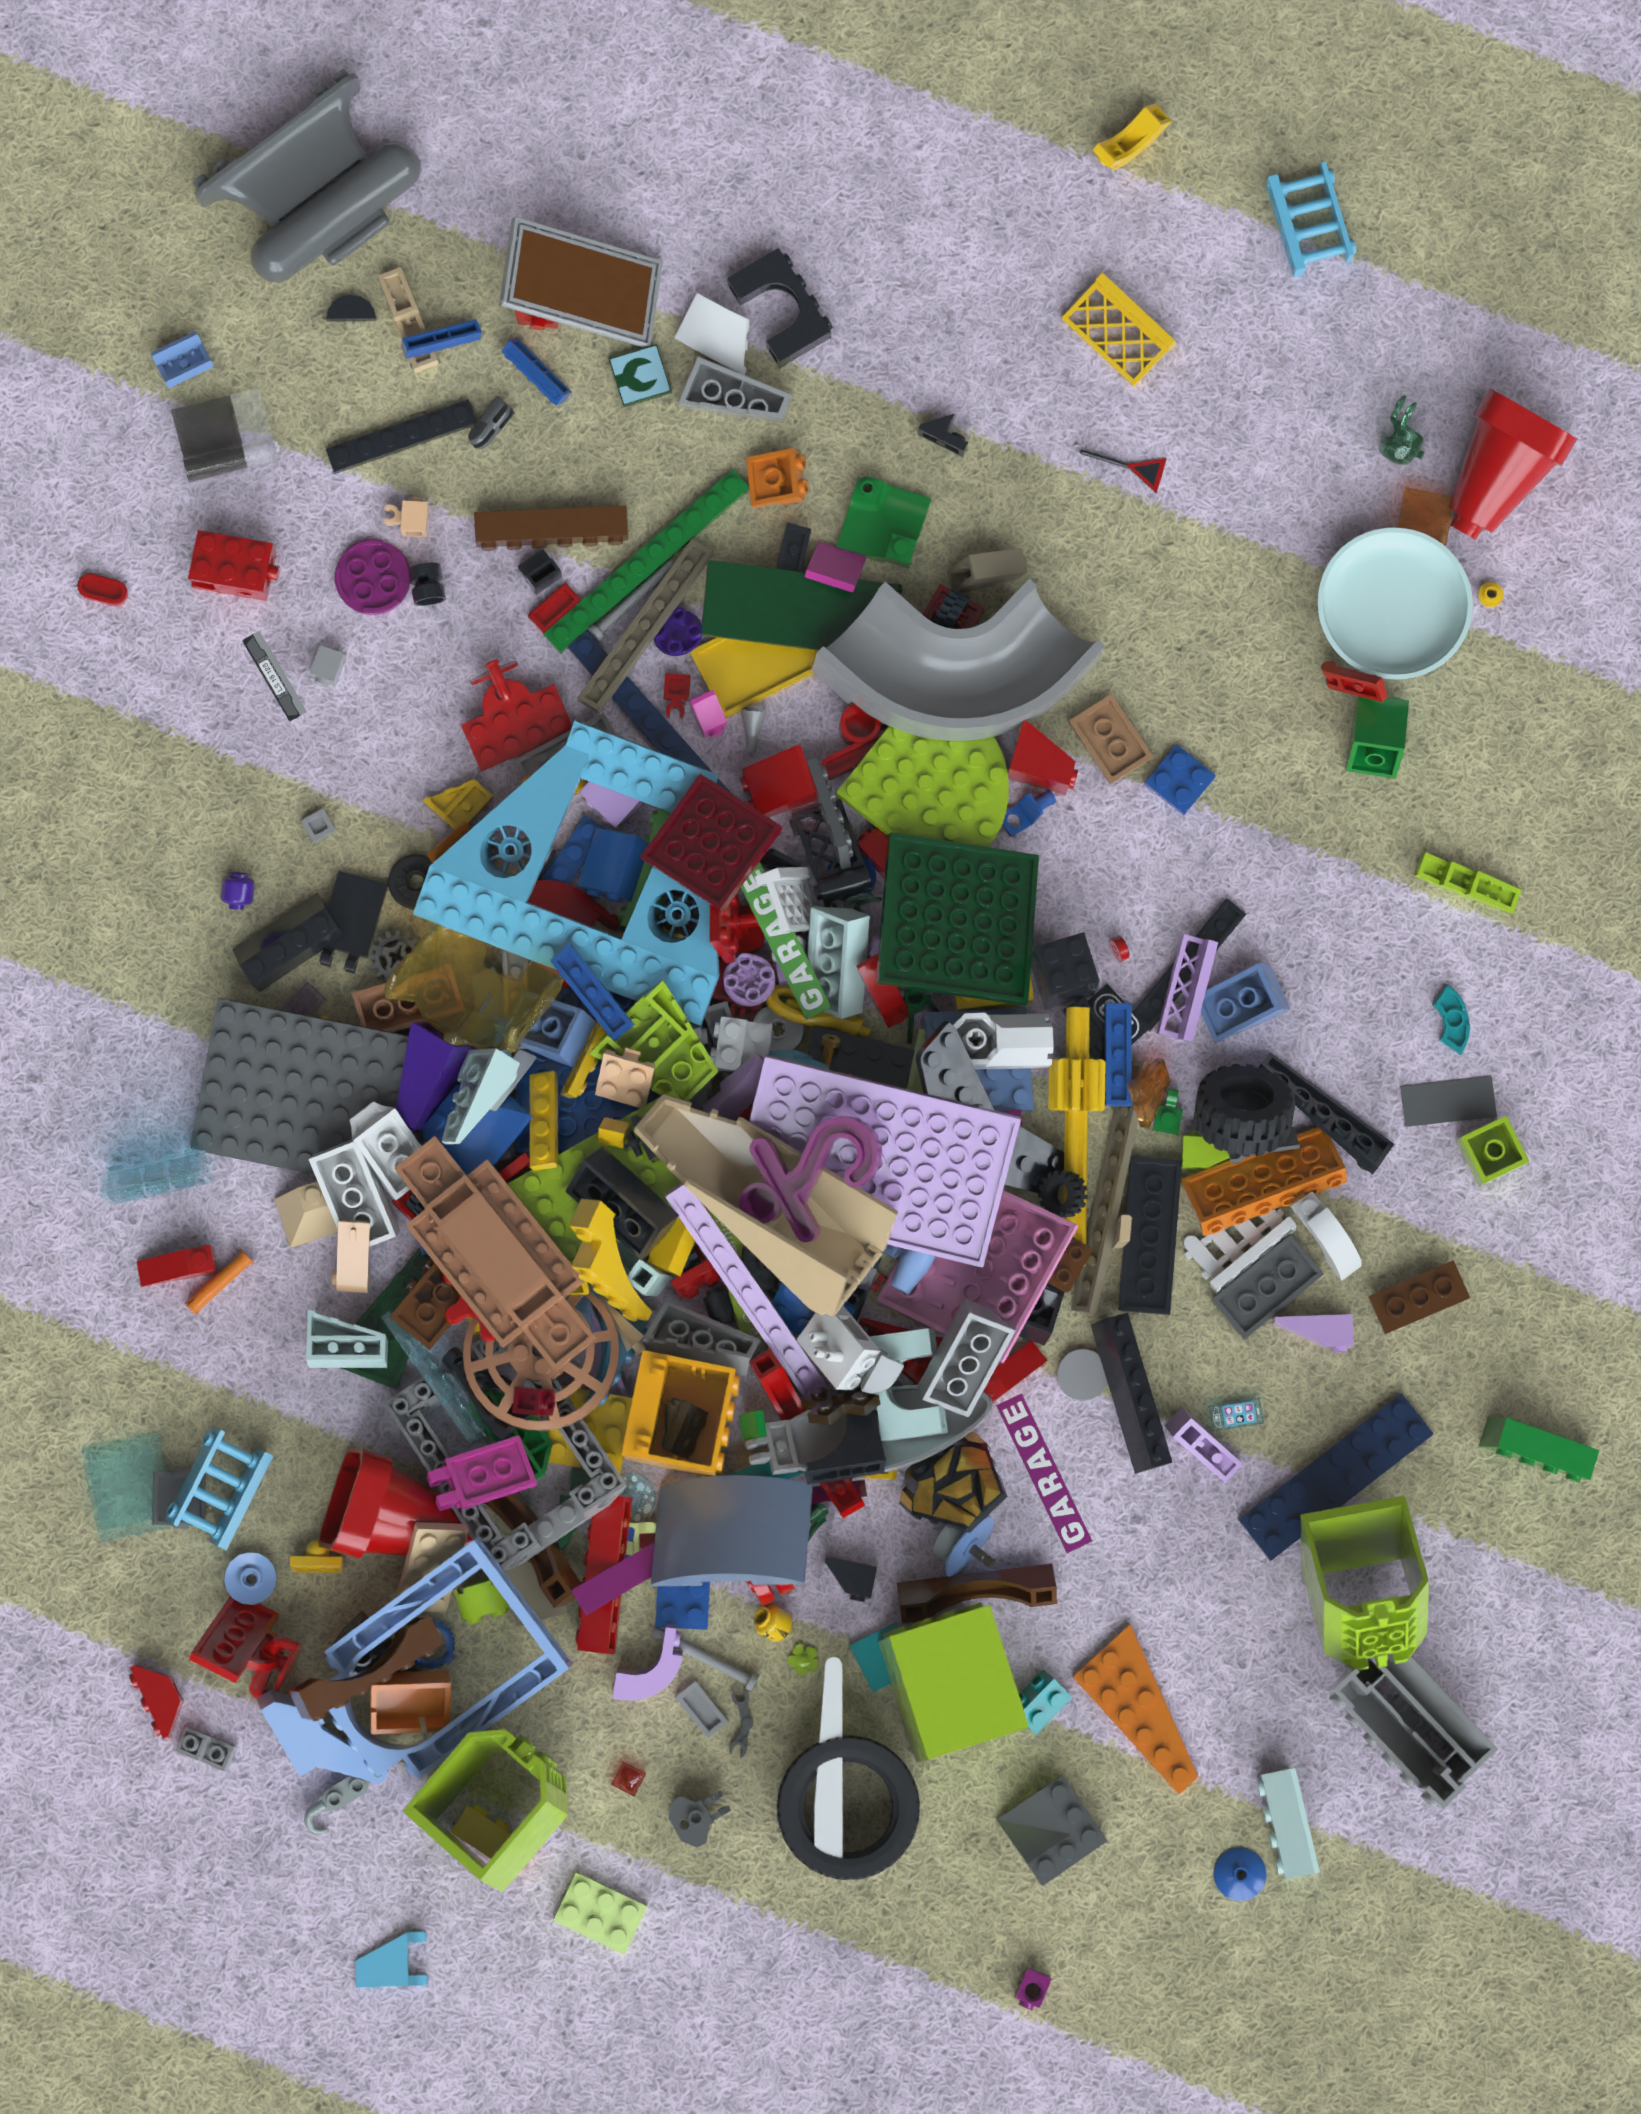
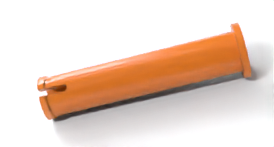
[185,1249,255,1315]

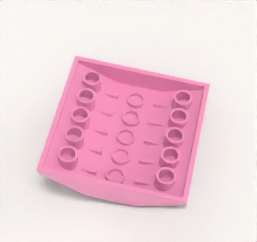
[876,1190,1078,1363]

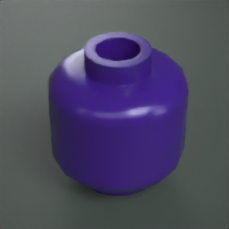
[220,872,255,910]

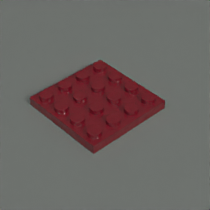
[640,774,783,913]

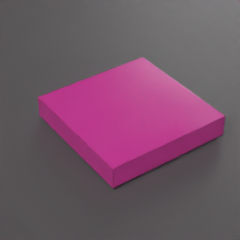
[805,542,867,592]

